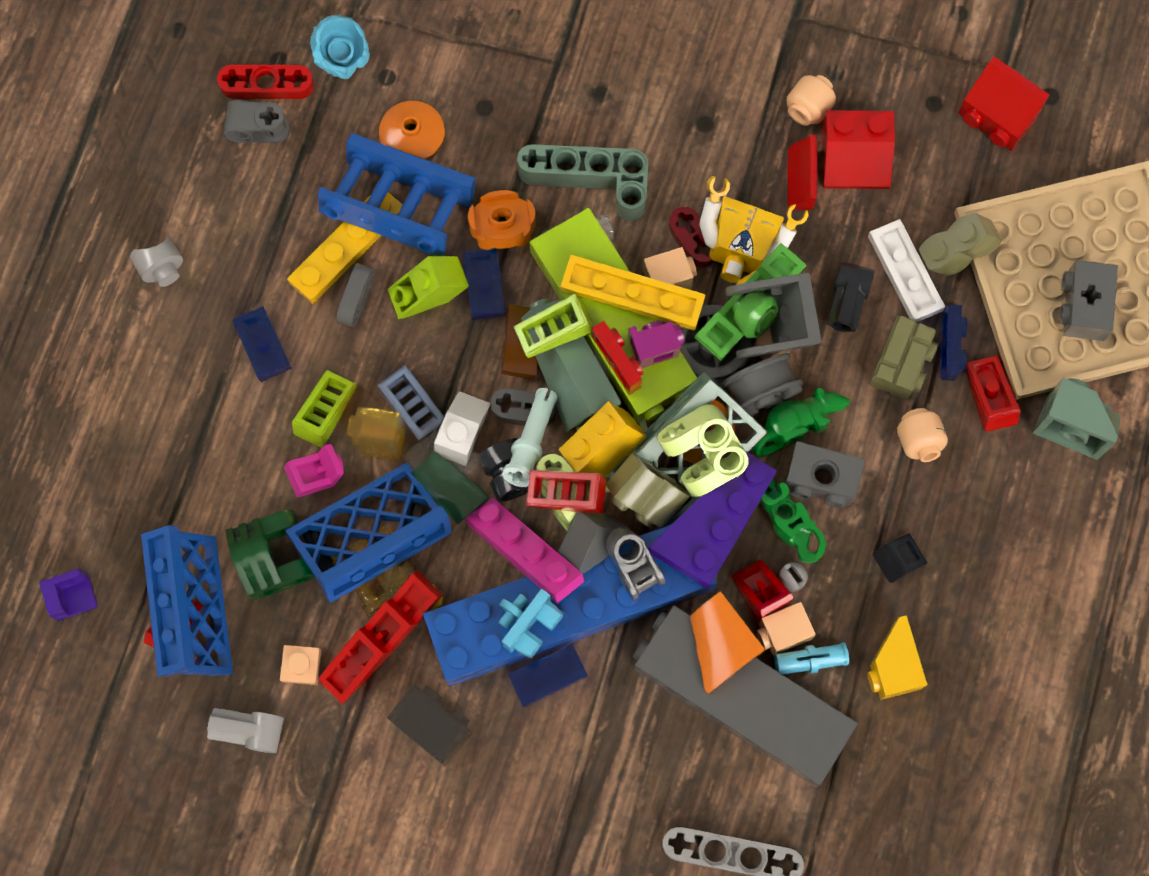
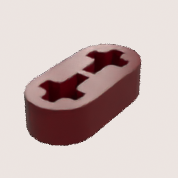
[669,207,714,267]

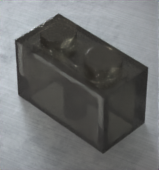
[387,684,472,767]

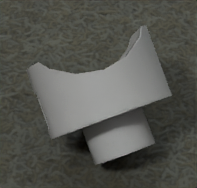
[130,236,183,287]

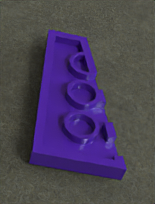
[648,453,777,589]

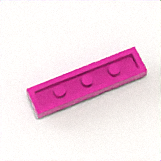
[466,497,585,604]

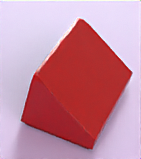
[788,135,817,210]

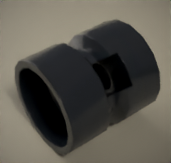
[478,438,528,502]

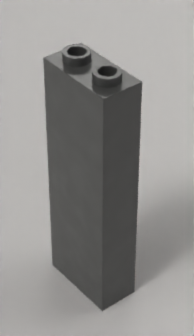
[632,606,858,788]

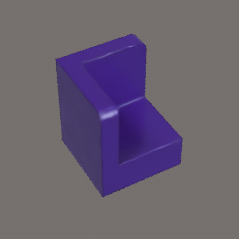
[39,569,98,621]

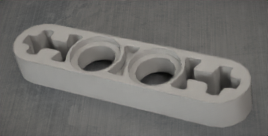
[662,827,804,876]

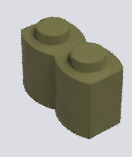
[919,213,1002,276]
[606,452,690,528]

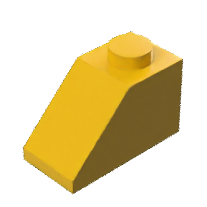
[867,615,927,700]

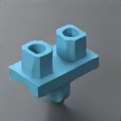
[498,589,563,658]

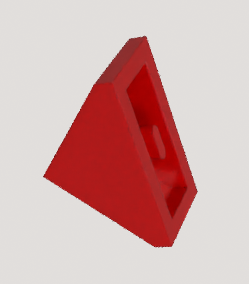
[731,560,793,624]

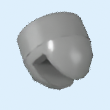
[779,562,808,592]

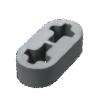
[336,263,375,328]
[491,388,556,426]

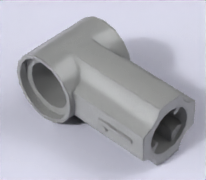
[207,708,284,754]

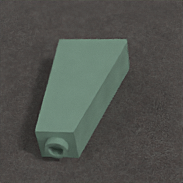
[521,298,621,432]

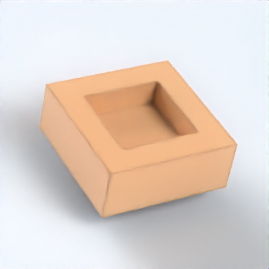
[280,645,321,685]

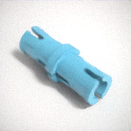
[774,643,849,675]

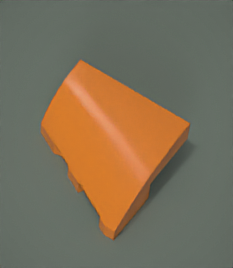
[690,591,765,695]

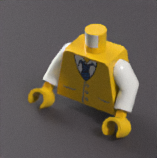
[699,176,808,283]

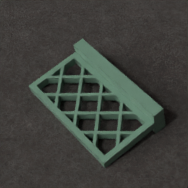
[608,371,767,527]

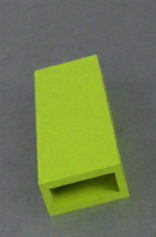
[530,208,697,423]

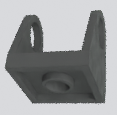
[725,273,822,359]

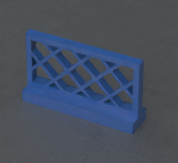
[285,463,452,603]
[141,525,233,677]

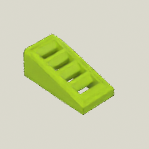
[514,294,594,358]
[292,370,357,448]

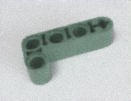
[517,144,648,221]

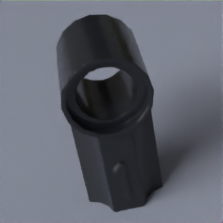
[827,261,875,333]

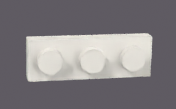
[868,219,945,323]

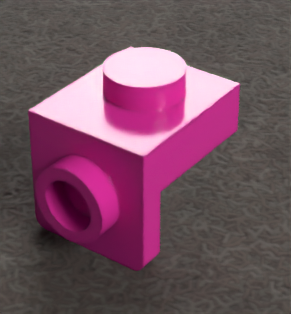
[284,444,344,498]

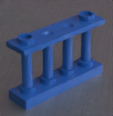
[318,133,476,256]

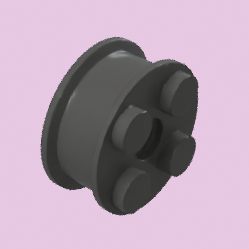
[680,305,751,386]
[720,352,803,417]

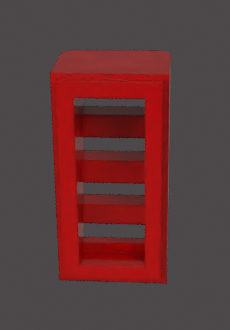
[526,470,606,514]

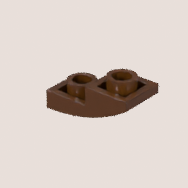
[501,304,538,380]

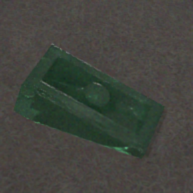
[411,452,489,525]

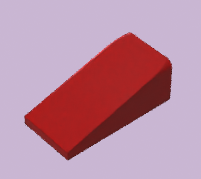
[964,355,1021,431]

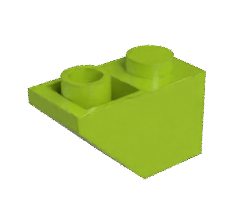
[387,256,469,319]

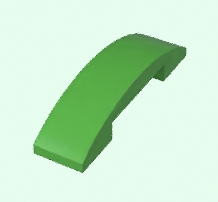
[694,243,807,361]

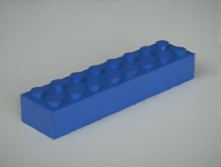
[423,525,717,687]

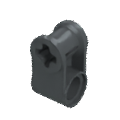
[223,100,291,144]
[606,527,666,601]

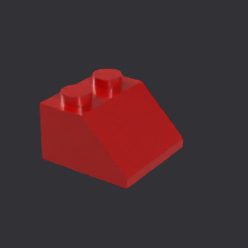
[958,56,1050,152]
[822,110,895,189]

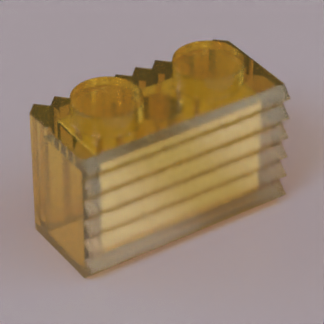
[347,406,406,462]

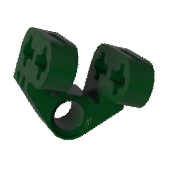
[225,509,315,600]

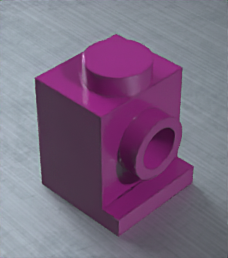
[628,321,685,368]

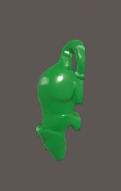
[751,388,850,458]
[758,479,826,564]

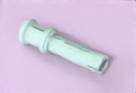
[502,388,558,487]

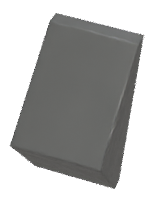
[558,512,632,574]

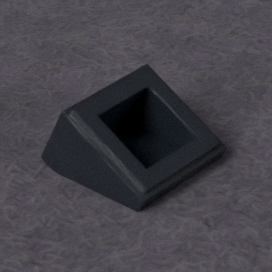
[873,533,928,583]

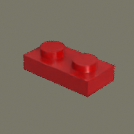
[592,321,644,395]

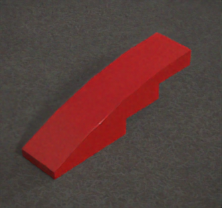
[317,571,443,704]

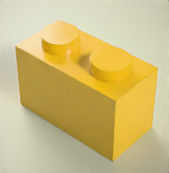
[558,401,647,478]

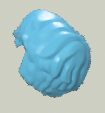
[310,14,370,80]

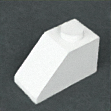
[434,391,491,466]

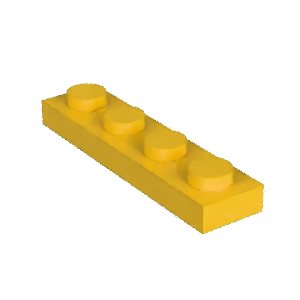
[287,192,403,305]
[560,255,706,331]

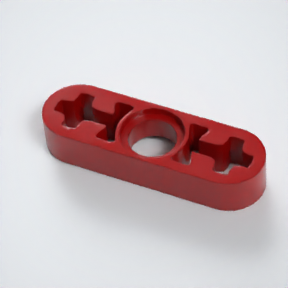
[217,65,315,99]

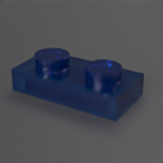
[463,248,506,320]
[941,304,967,381]
[232,306,292,382]
[508,644,588,708]

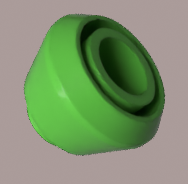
[732,292,778,338]

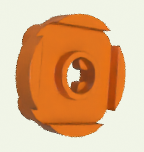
[468,190,536,250]

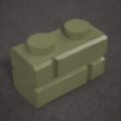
[869,316,939,400]

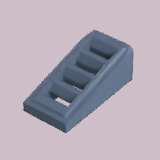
[376,365,445,441]

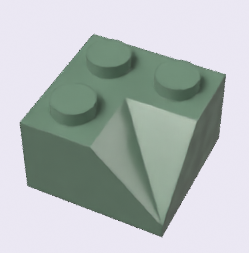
[1033,378,1121,460]

